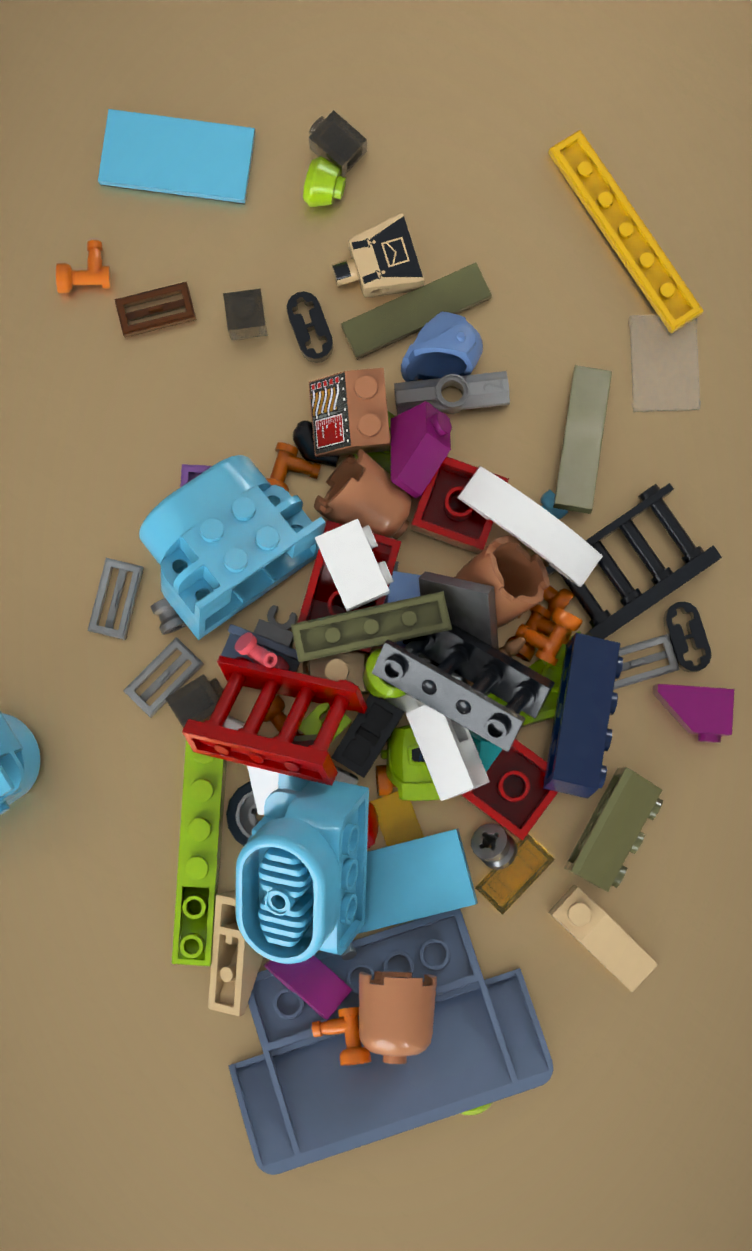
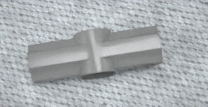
[394,371,510,415]

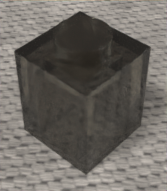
[309,110,367,177]
[223,288,268,340]
[165,674,224,728]

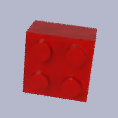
[411,456,509,554]
[460,739,558,841]

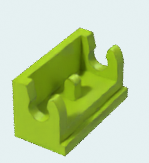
[299,703,352,743]

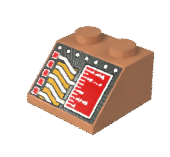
[309,368,390,457]

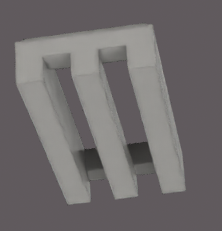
[87,558,144,640]
[613,634,680,690]
[123,637,204,718]

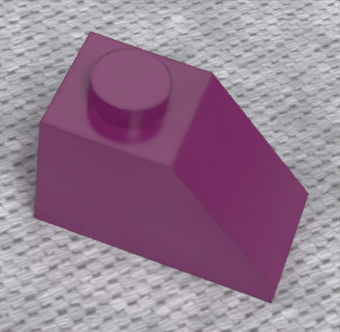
[391,401,452,498]
[653,684,735,743]

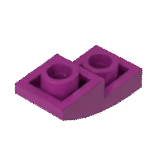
[264,956,352,1020]

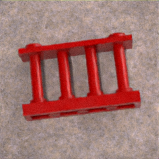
[182,655,367,786]

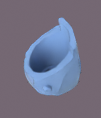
[401,311,483,382]

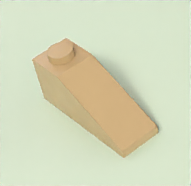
[548,885,658,992]
[208,891,263,1016]

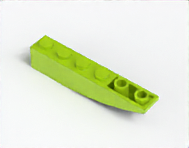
[172,740,227,966]

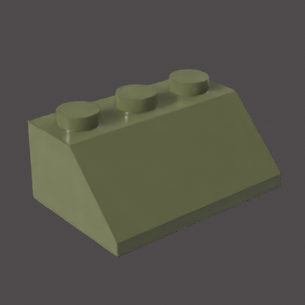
[564,767,663,892]

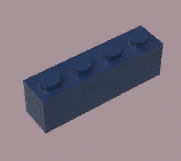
[543,633,623,799]

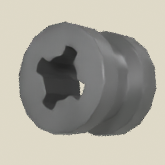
[151,598,187,635]
[471,823,517,870]

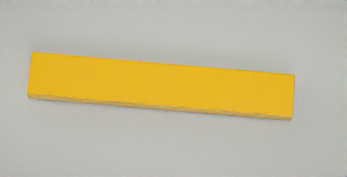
[548,130,704,334]

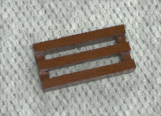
[114,281,197,338]

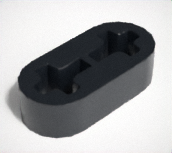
[287,291,333,363]
[663,601,711,673]

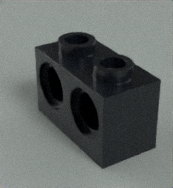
[331,694,404,778]

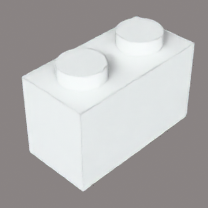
[315,519,394,612]

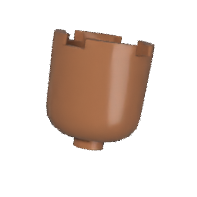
[314,449,412,539]
[454,535,550,628]
[359,971,437,1064]

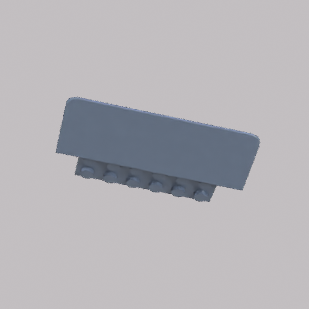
[228,909,553,1175]

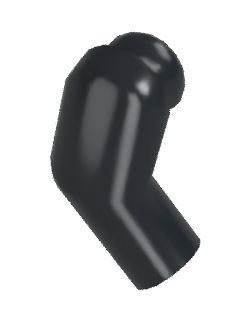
[293,420,340,468]

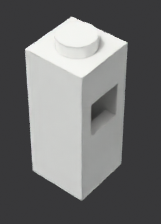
[406,700,490,801]

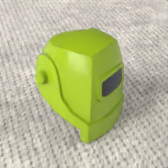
[381,725,440,801]

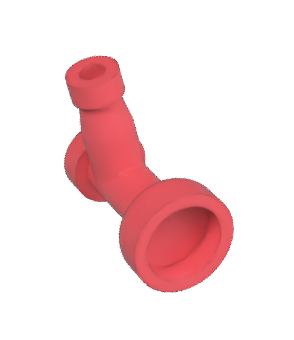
[234,632,289,670]

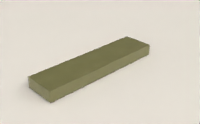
[341,262,492,359]
[553,365,612,514]
[291,591,452,663]

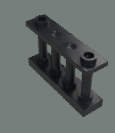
[545,483,722,639]
[372,624,555,752]

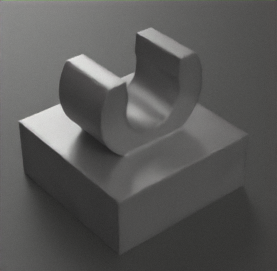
[254,605,297,648]

